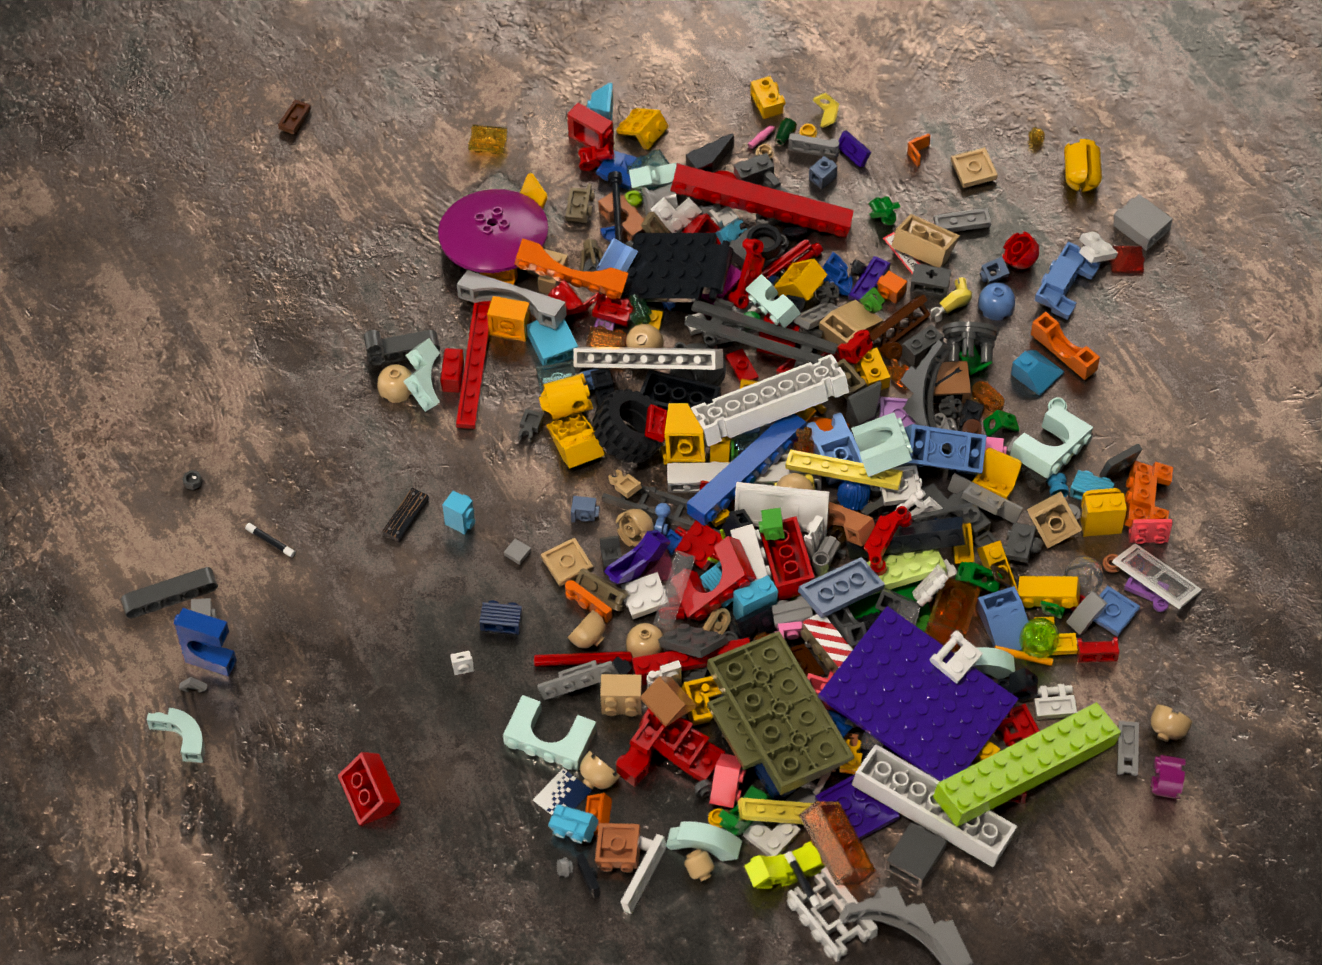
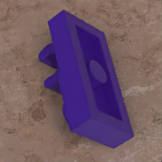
[838,131,872,167]

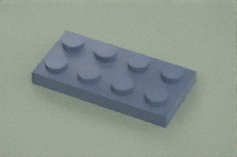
[798,557,885,618]

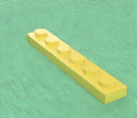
[785,450,903,490]

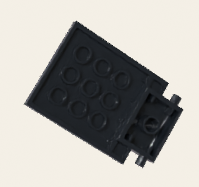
[621,233,734,302]

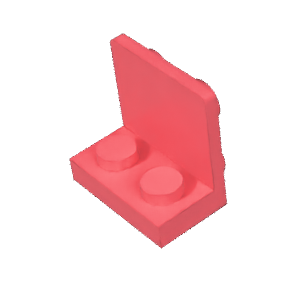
[1128,519,1172,544]

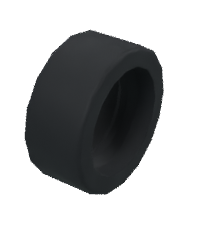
[747,224,782,260]

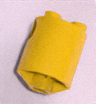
[539,373,593,420]

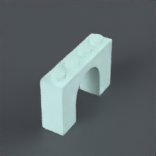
[1010,404,1093,479]
[851,412,913,477]
[503,695,597,771]

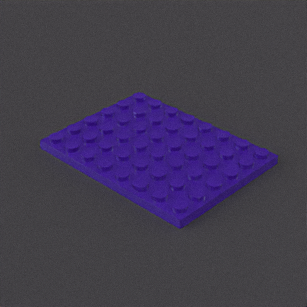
[818,606,1018,782]

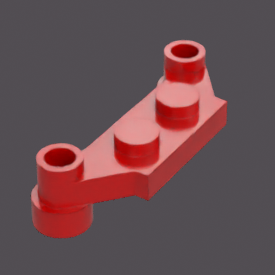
[728,238,765,309]
[863,506,913,576]

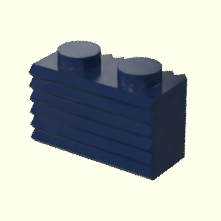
[480,600,523,635]

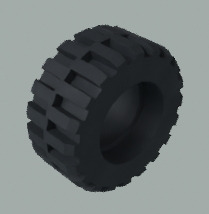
[592,389,665,463]

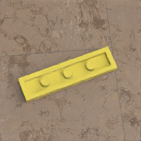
[738,798,819,825]

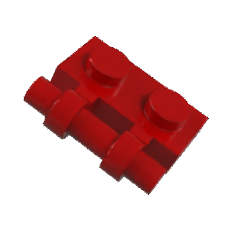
[592,293,638,326]
[997,704,1040,747]

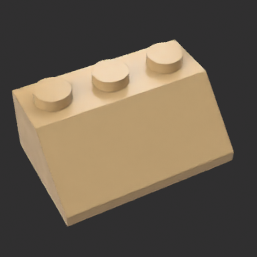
[891,214,960,267]

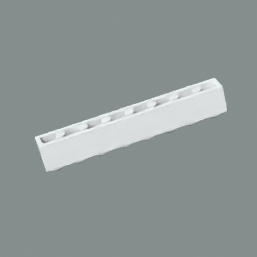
[573,347,723,370]
[667,461,822,493]

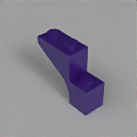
[604,530,671,584]

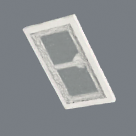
[1112,543,1202,609]

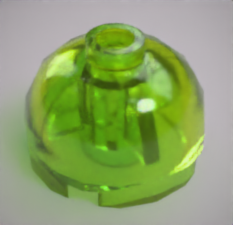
[1019,618,1059,659]

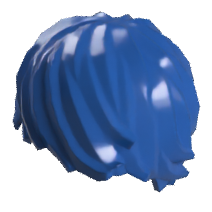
[837,480,871,511]

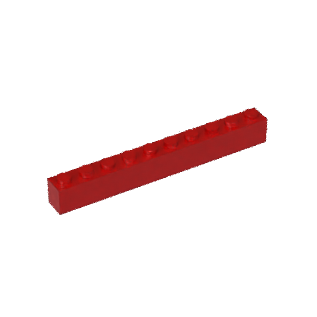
[670,163,854,237]

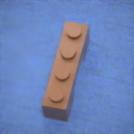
[828,502,875,546]

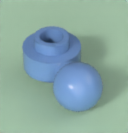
[654,503,671,536]

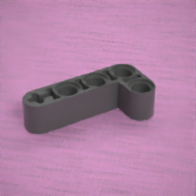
[364,330,440,365]

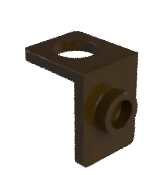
[989,564,1012,594]

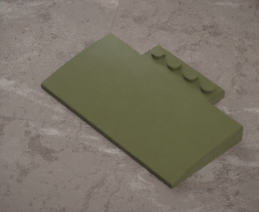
[707,631,854,795]

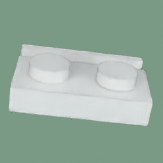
[804,515,826,560]

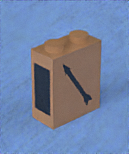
[933,361,971,404]

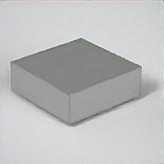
[504,538,531,565]

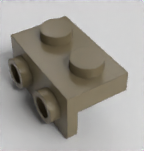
[565,183,595,223]

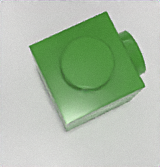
[759,508,785,541]

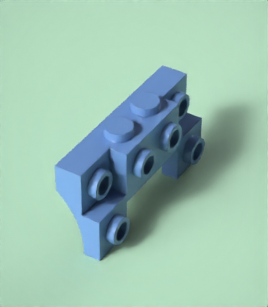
[1035,242,1100,320]

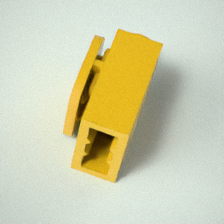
[1080,488,1127,537]

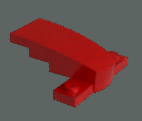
[629,694,725,781]

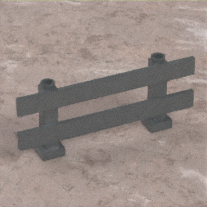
[684,298,838,368]

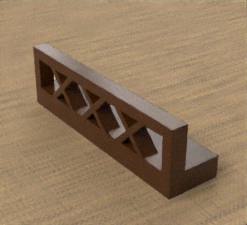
[869,294,931,353]

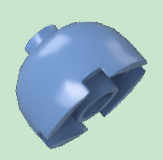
[978,283,1015,320]

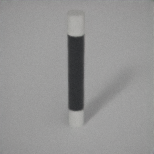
[245,523,296,558]
[784,851,821,908]

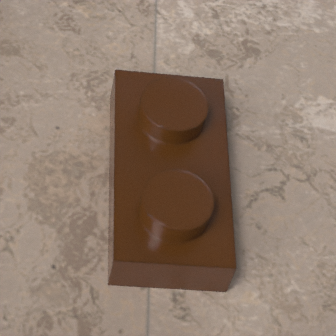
[278,99,311,135]

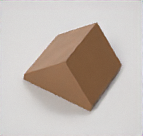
[640,676,697,727]

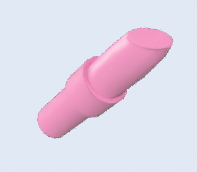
[748,126,776,149]

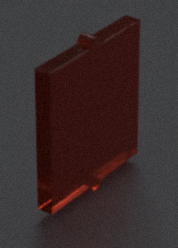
[1109,246,1145,273]

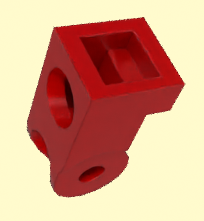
[837,330,873,364]

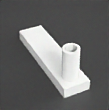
[621,834,667,914]

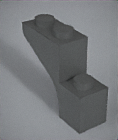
[826,606,867,647]

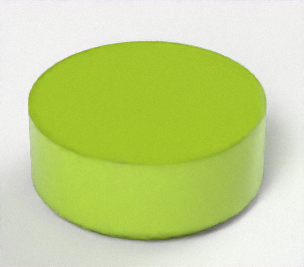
[625,190,643,208]

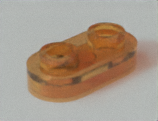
[972,381,1005,413]

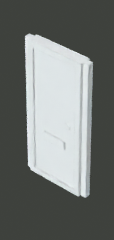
[735,482,829,534]

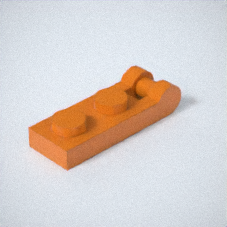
[565,580,612,623]

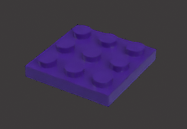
[815,775,900,847]

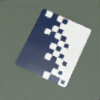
[533,768,592,816]

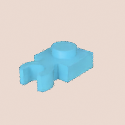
[716,220,747,244]

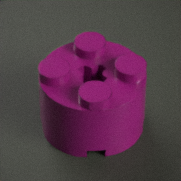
[1150,755,1186,799]

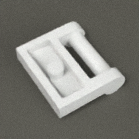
[930,631,983,684]

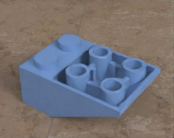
[976,586,1036,651]

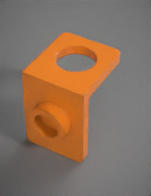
[907,133,930,167]

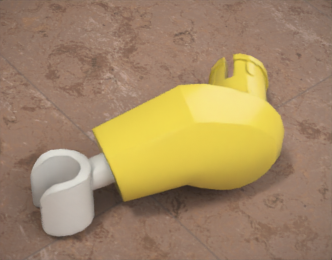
[931,277,972,322]

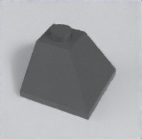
[846,381,882,427]

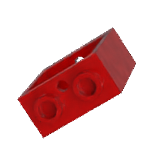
[567,103,614,149]

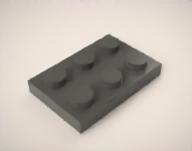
[658,624,728,658]

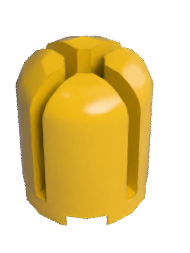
[1064,139,1102,191]

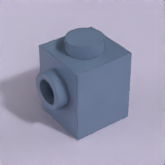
[809,156,837,189]

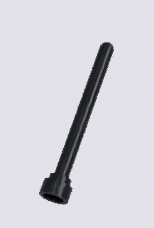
[608,171,623,243]

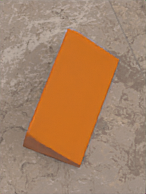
[585,793,612,835]

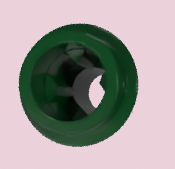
[774,118,797,145]

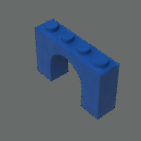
[174,608,237,677]

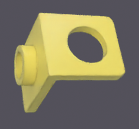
[813,93,839,128]

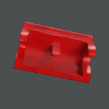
[1077,637,1120,663]

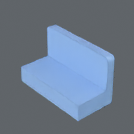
[596,238,638,272]

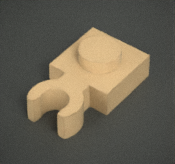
[608,469,642,499]

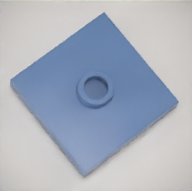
[1093,585,1140,637]

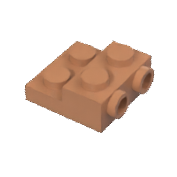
[595,823,641,872]

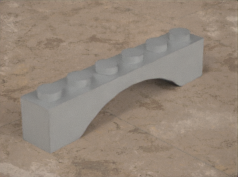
[457,270,566,329]

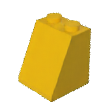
[665,403,706,462]

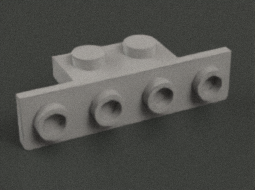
[948,473,1023,523]
[537,660,618,700]

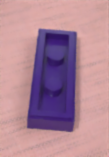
[848,256,891,305]

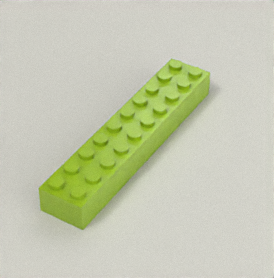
[933,702,1121,827]

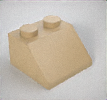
[1027,492,1082,549]

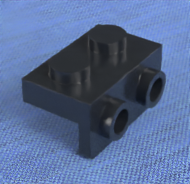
[734,604,776,641]

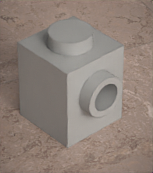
[191,598,217,618]

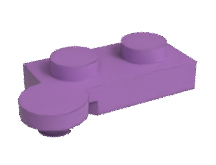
[1124,575,1169,612]

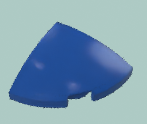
[822,252,853,296]

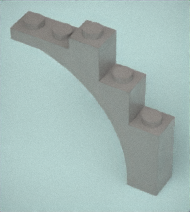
[839,886,973,965]

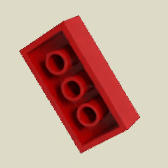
[759,516,815,600]

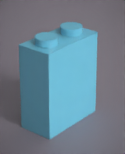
[527,319,578,369]
[733,575,778,620]

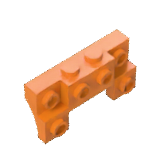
[1124,460,1173,527]

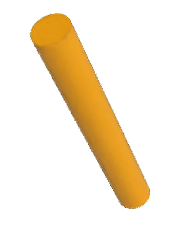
[994,645,1053,666]

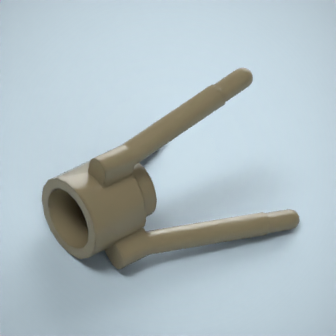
[580,239,603,271]

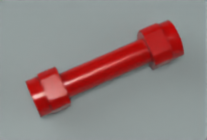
[784,243,823,272]

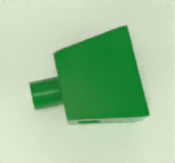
[955,562,1003,593]

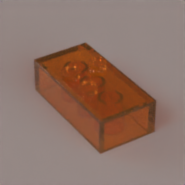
[925,578,981,651]
[799,801,876,885]

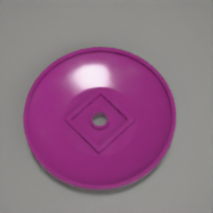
[438,189,548,273]

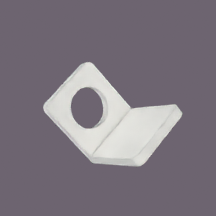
[451,651,474,675]

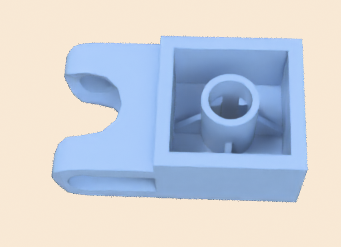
[806,413,863,486]

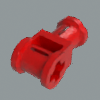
[578,144,615,171]

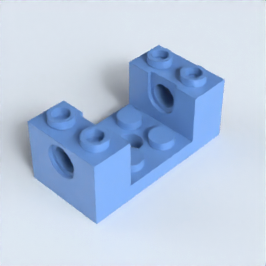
[902,424,987,476]

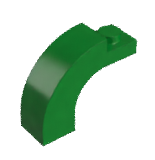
[718,785,772,836]

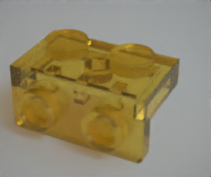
[468,125,507,154]

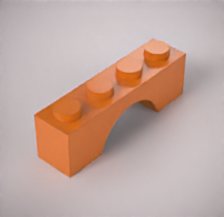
[1031,312,1100,380]

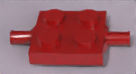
[675,520,722,571]

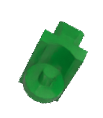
[869,196,901,225]

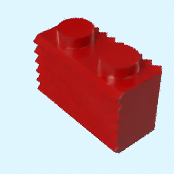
[440,348,464,393]

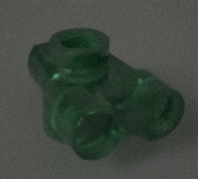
[629,294,652,325]

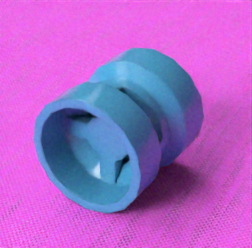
[1047,473,1069,497]

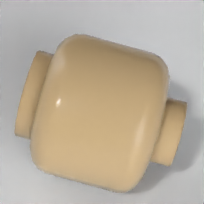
[684,849,715,881]

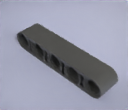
[121,567,218,618]

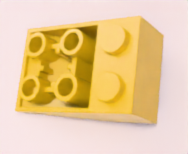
[546,413,604,469]

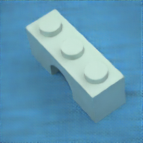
[745,274,801,329]

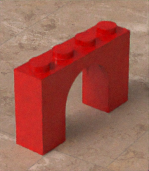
[671,536,756,621]

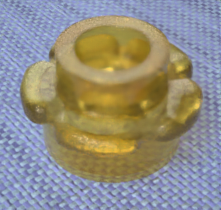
[1028,127,1045,144]

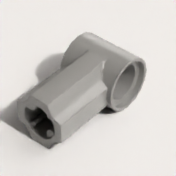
[812,536,840,576]

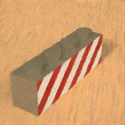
[801,614,853,674]

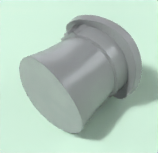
[641,183,678,216]

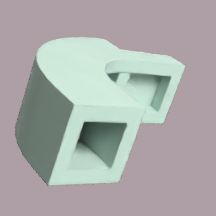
[954,647,1015,680]
[147,708,205,763]
[666,822,742,861]

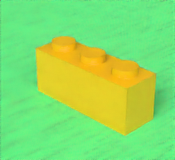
[1018,576,1081,608]

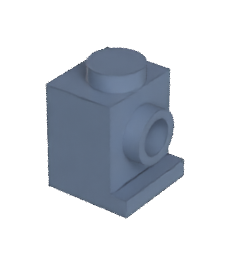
[979,257,1009,285]
[571,496,600,522]

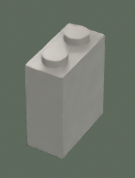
[1113,194,1172,251]

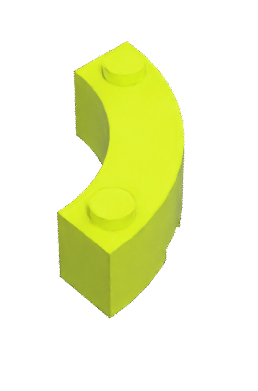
[745,841,832,888]

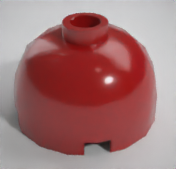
[1002,232,1040,269]

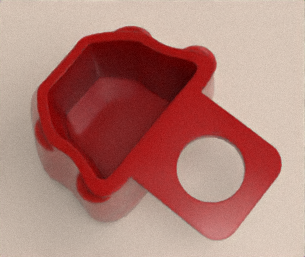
[548,280,602,315]

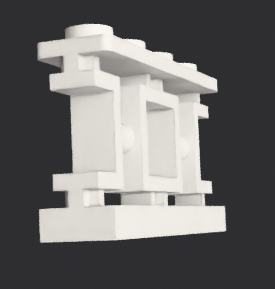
[787,865,878,962]

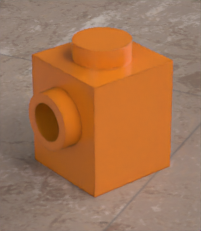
[877,271,907,304]

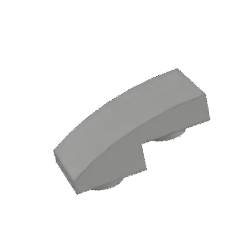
[1066,591,1108,635]

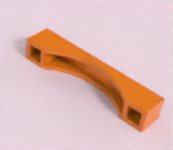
[514,238,628,299]

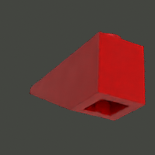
[616,746,654,787]

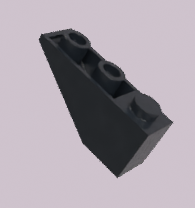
[686,133,734,173]

